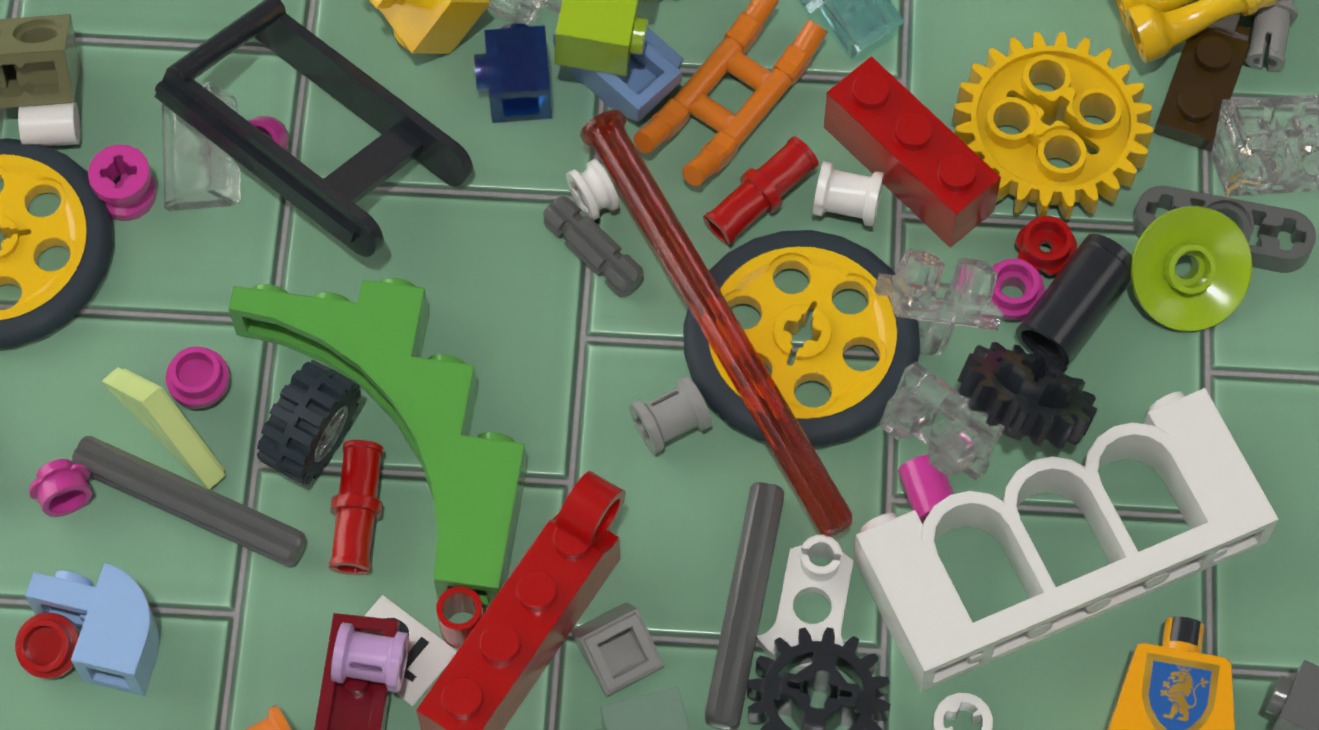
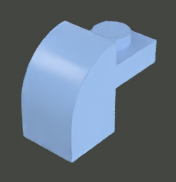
[25,563,160,696]

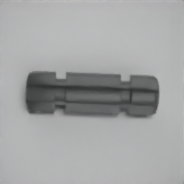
[543,196,644,297]

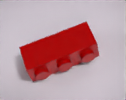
[824,56,1001,248]

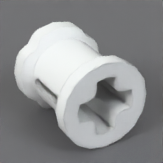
[812,161,884,227]

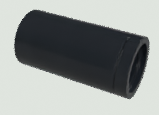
[1016,234,1132,367]

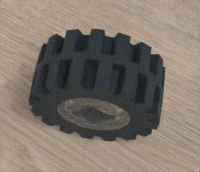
[257,360,361,485]

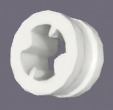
[566,159,620,221]
[933,693,993,730]

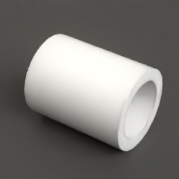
[18,102,81,147]

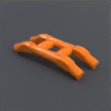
[633,0,828,186]

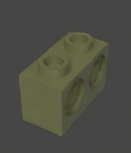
[0,14,80,108]

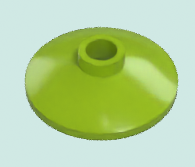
[1130,206,1252,331]

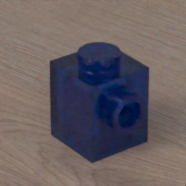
[474,23,552,123]

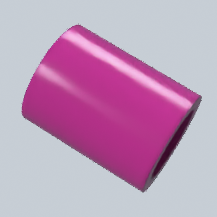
[898,454,954,524]

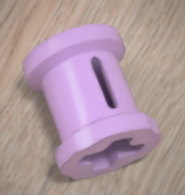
[331,622,409,693]

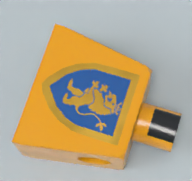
[1107,617,1235,730]

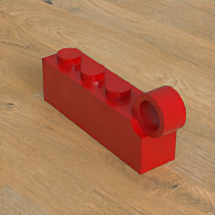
[416,471,626,730]

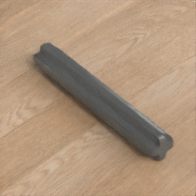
[71,436,306,567]
[705,482,784,730]

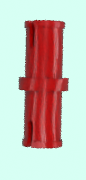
[703,136,819,245]
[329,440,384,575]

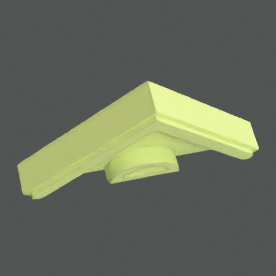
[102,367,226,489]

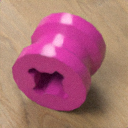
[88,144,157,221]

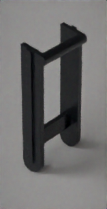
[154,0,473,257]

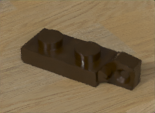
[1154,13,1252,152]

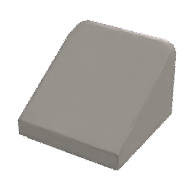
[571,603,664,696]

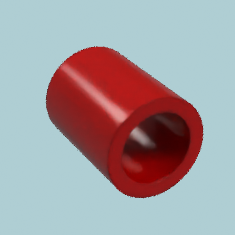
[436,586,484,649]

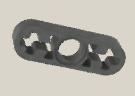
[1133,186,1316,273]

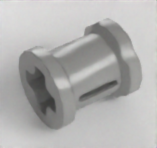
[629,376,712,455]

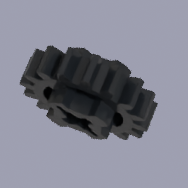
[957,342,1097,449]
[747,627,891,730]

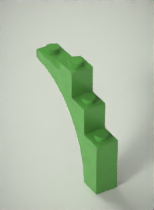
[228,278,527,608]

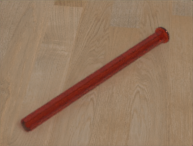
[580,110,852,537]

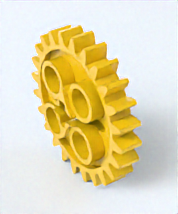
[952,32,1153,220]

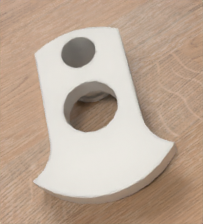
[756,535,854,671]

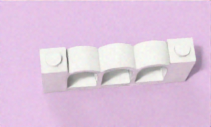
[853,388,1279,692]

